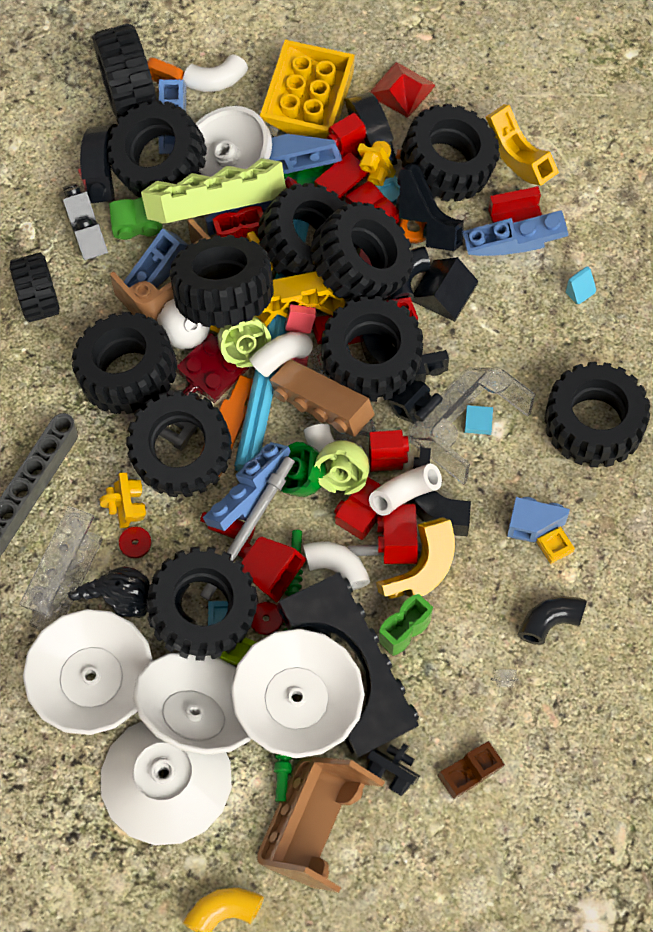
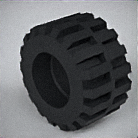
[9,252,60,323]

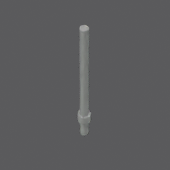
[200,456,295,601]

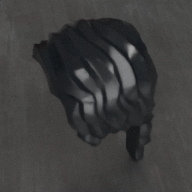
[68,566,150,618]

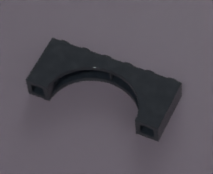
[276,572,419,760]

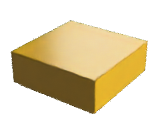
[536,526,575,564]

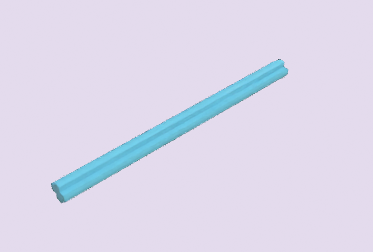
[234,219,309,472]

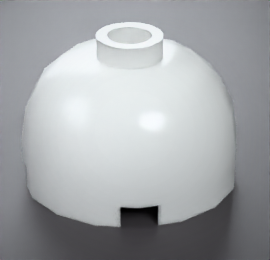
[157,299,210,349]

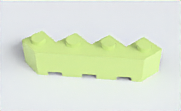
[141,158,286,224]

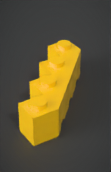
[210,271,345,333]

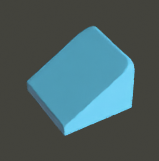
[566,267,596,305]

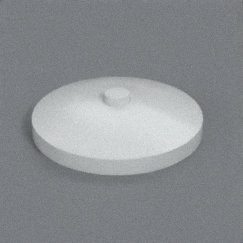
[195,106,272,177]

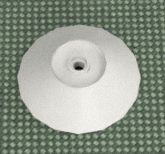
[23,609,153,735]
[231,628,365,758]
[133,652,251,755]
[101,721,232,845]

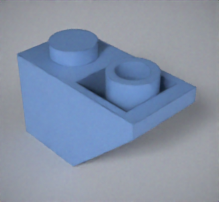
[507,497,570,543]

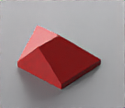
[370,62,435,118]

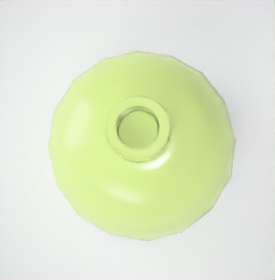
[218,316,271,368]
[314,440,369,495]

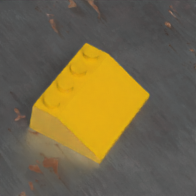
[260,39,355,139]

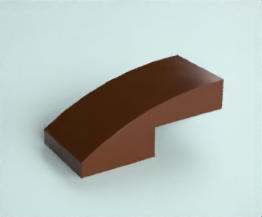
[437,741,505,800]

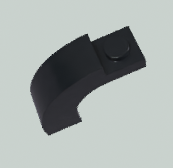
[344,92,398,165]
[80,124,118,204]
[360,334,449,383]
[409,447,471,537]

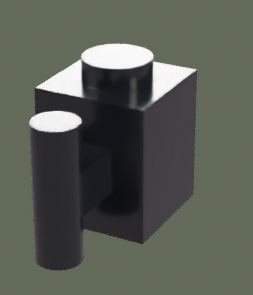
[388,380,443,424]

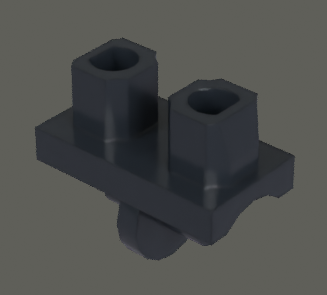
[367,743,421,796]

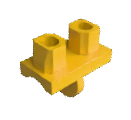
[358,141,396,186]
[99,473,146,528]

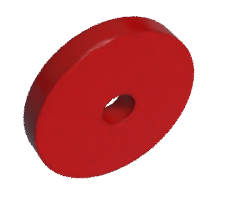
[119,527,152,559]
[251,602,283,635]

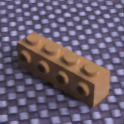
[270,359,375,437]

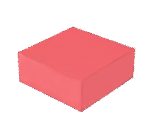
[285,304,316,334]

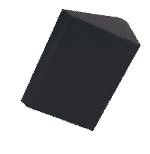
[412,257,479,322]

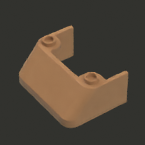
[110,218,211,321]
[257,756,385,893]

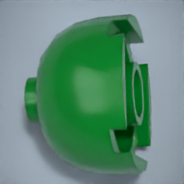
[281,442,327,497]

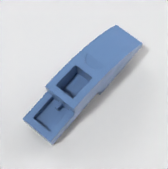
[463,210,569,256]
[203,442,291,531]

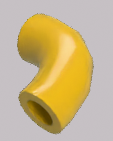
[183,887,264,932]

